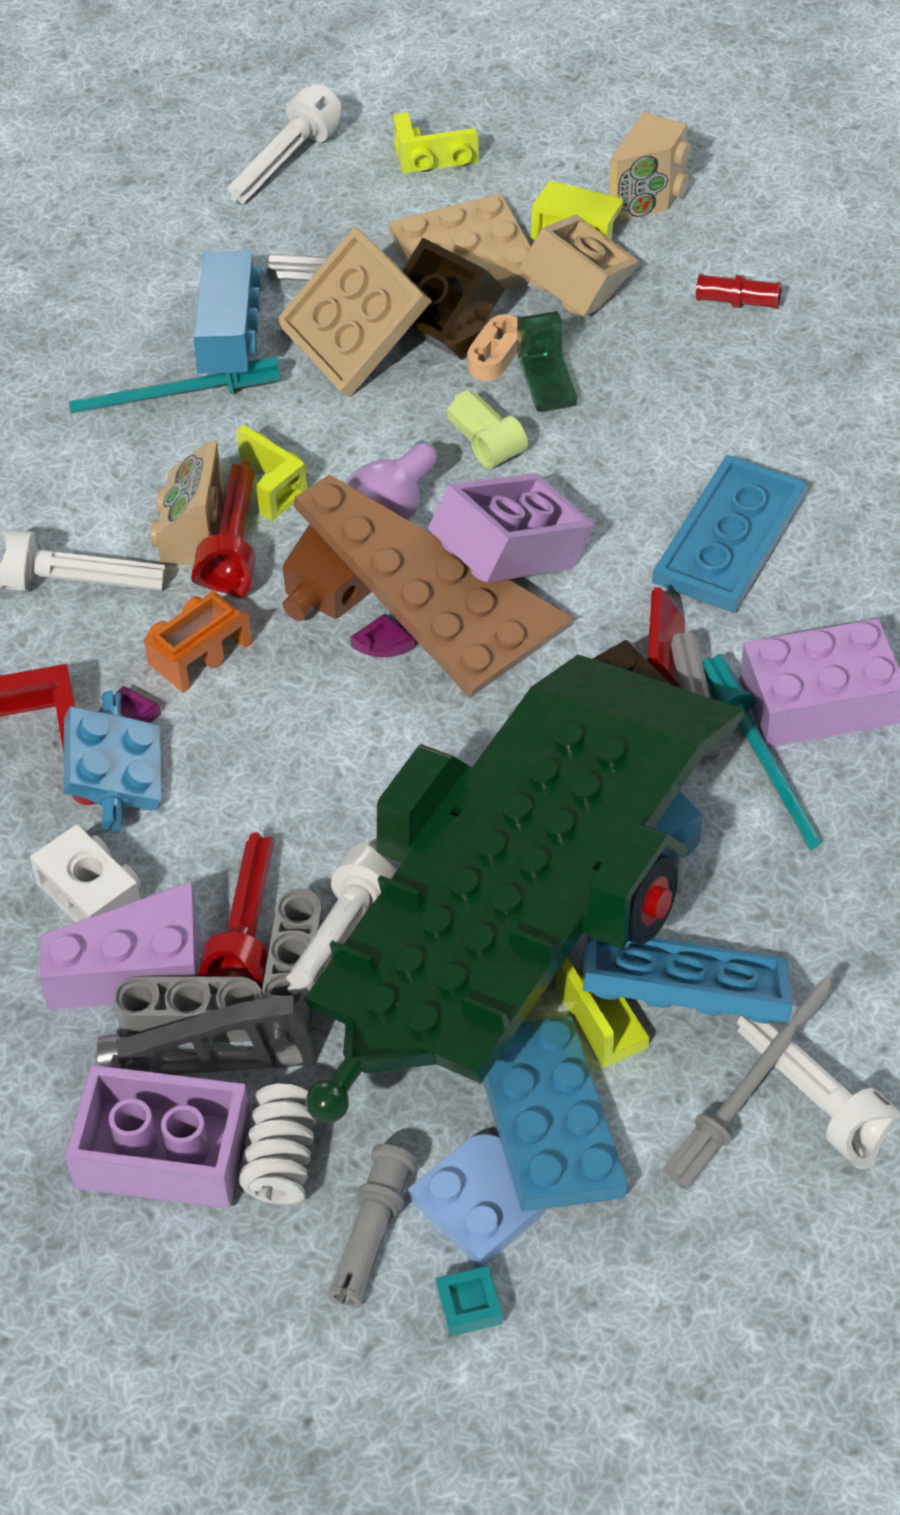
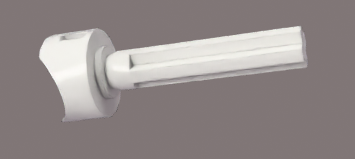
[226,84,342,205]
[0,528,166,592]
[286,842,397,996]
[737,1016,900,1170]

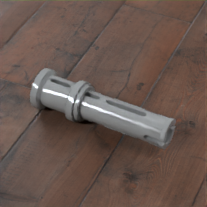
[327,1144,418,1308]

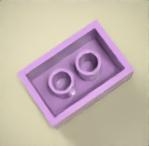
[427,473,595,583]
[740,618,900,748]
[65,1065,251,1209]

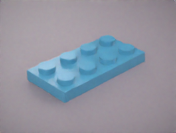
[652,455,807,613]
[583,935,793,1024]
[483,1016,628,1212]

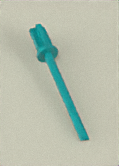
[69,356,281,413]
[702,654,822,851]

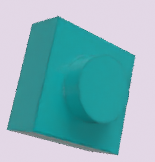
[435,1265,503,1337]

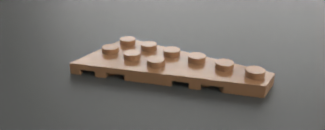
[293,474,574,698]

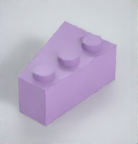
[40,881,199,1010]

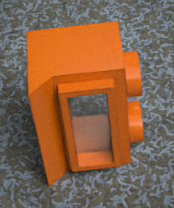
[143,590,252,693]

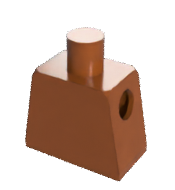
[282,524,372,621]

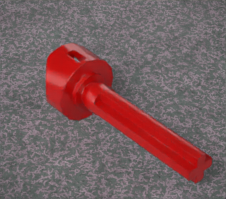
[191,460,256,598]
[197,832,274,990]

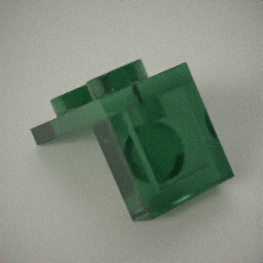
[517,311,577,412]

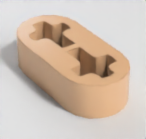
[467,314,523,381]

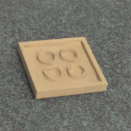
[388,193,531,289]
[275,226,432,397]

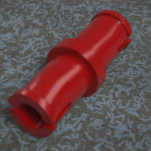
[696,274,782,309]

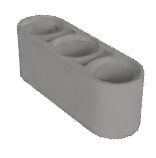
[262,889,323,1028]
[113,976,262,1042]

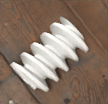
[239,1083,317,1206]

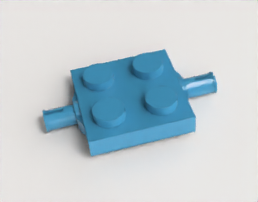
[63,690,161,832]

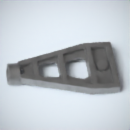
[97,995,315,1075]

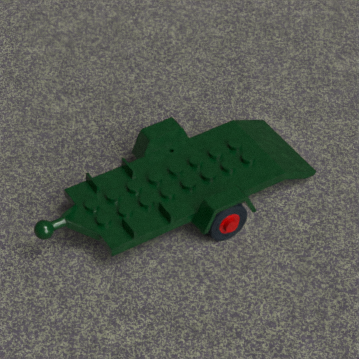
[304,654,744,1124]

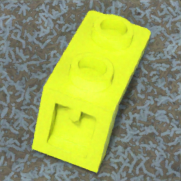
[393,112,479,174]
[236,425,307,521]

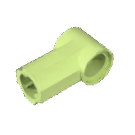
[447,390,528,469]

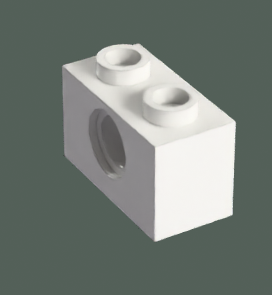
[30,824,142,923]

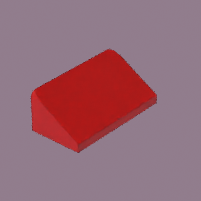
[647,587,685,687]

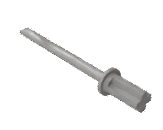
[662,977,831,1189]

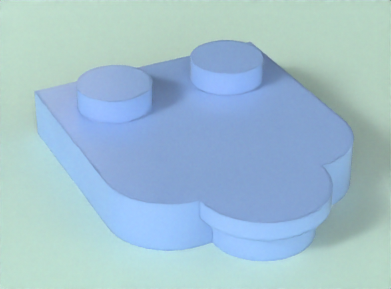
[407,1134,547,1268]

